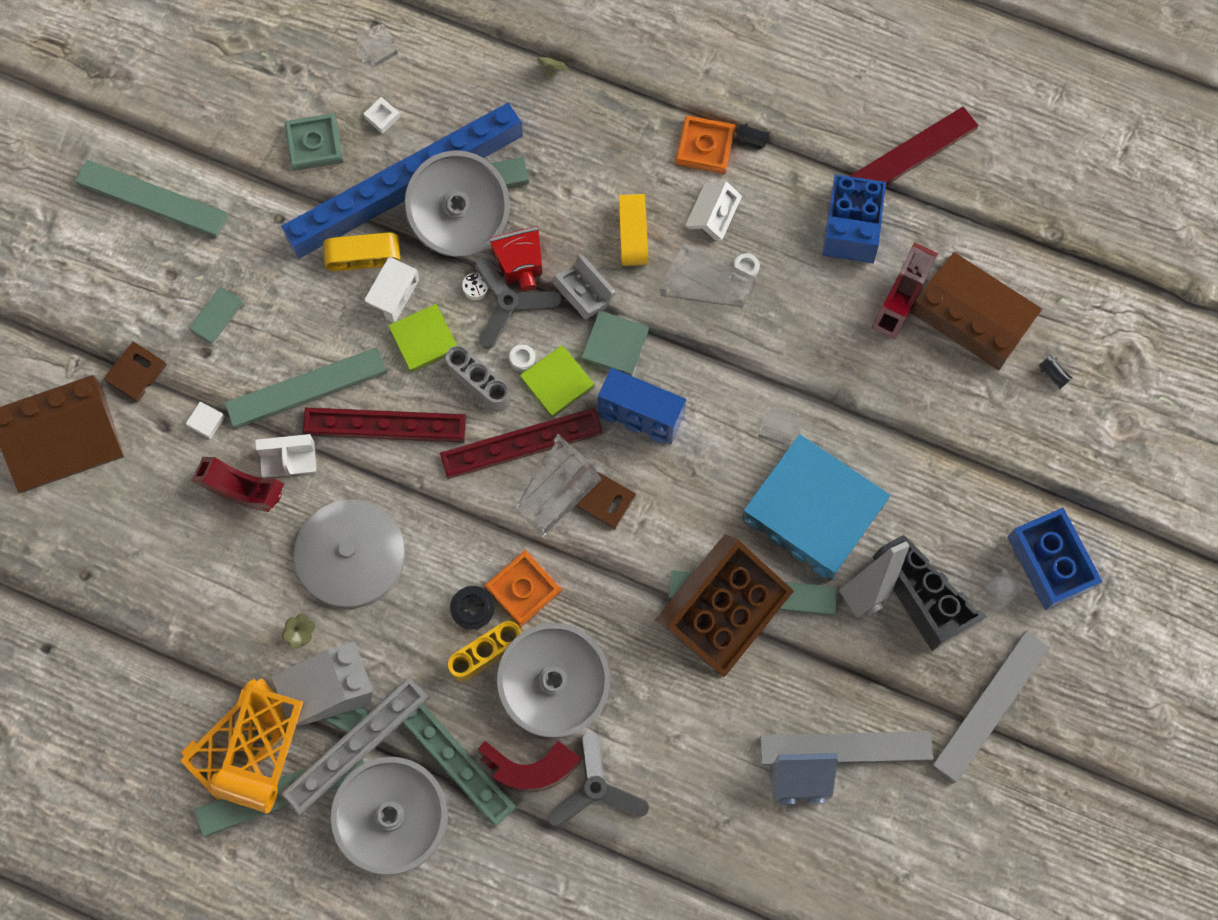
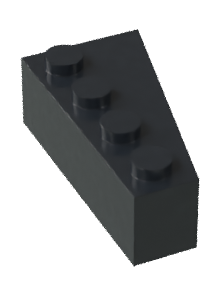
[873,535,987,651]

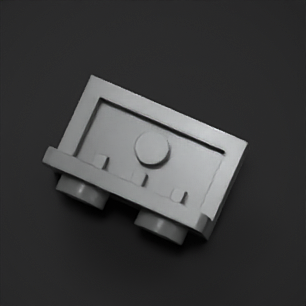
[552,255,615,319]

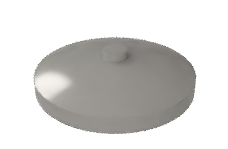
[404,151,510,257]
[294,499,405,609]
[496,623,610,737]
[331,757,448,875]

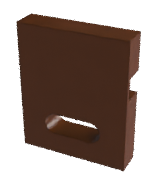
[104,341,167,402]
[573,470,636,530]

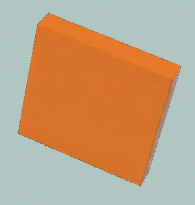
[675,115,736,174]
[484,550,562,628]

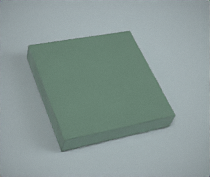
[284,113,343,171]
[582,310,649,376]

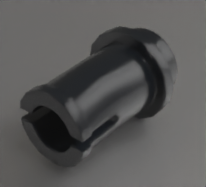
[736,123,770,148]
[1038,355,1073,389]

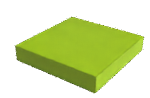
[388,304,457,373]
[520,345,595,418]

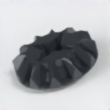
[450,586,495,630]

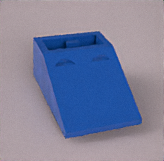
[822,174,886,264]

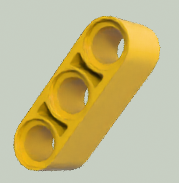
[619,194,648,266]
[323,233,401,271]
[448,621,521,682]

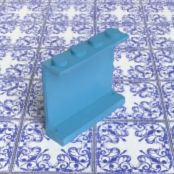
[742,434,891,580]

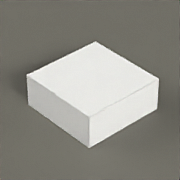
[363,97,400,134]
[186,402,225,439]

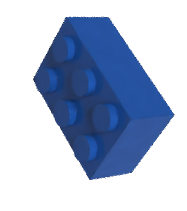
[598,368,686,444]
[1007,507,1103,611]

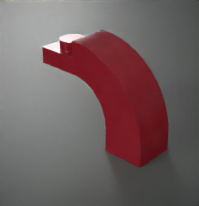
[871,242,938,339]
[191,457,284,512]
[478,740,581,793]

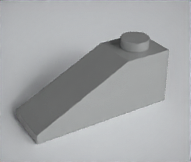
[839,541,909,618]

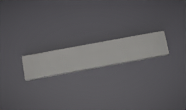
[932,631,1050,783]
[281,677,430,816]
[760,731,933,765]

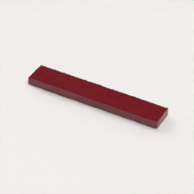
[850,106,979,185]
[302,407,467,443]
[440,407,603,479]

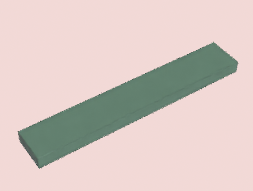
[75,159,228,238]
[225,347,387,429]
[669,570,837,616]
[382,682,517,827]
[195,760,364,837]

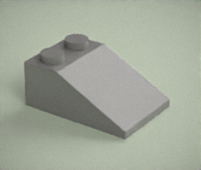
[271,642,373,727]

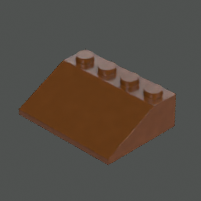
[910,252,1042,371]
[0,375,124,493]
[655,534,794,677]

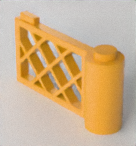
[180,679,287,800]
[209,685,303,814]

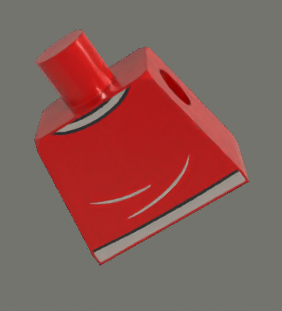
[489,226,543,292]

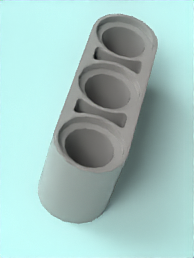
[445,346,510,411]

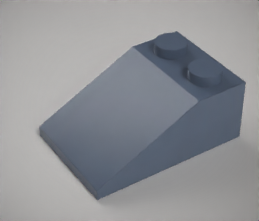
[771,753,838,806]

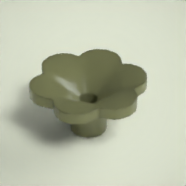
[537,57,568,79]
[282,614,315,648]

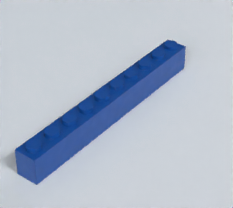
[281,102,523,259]

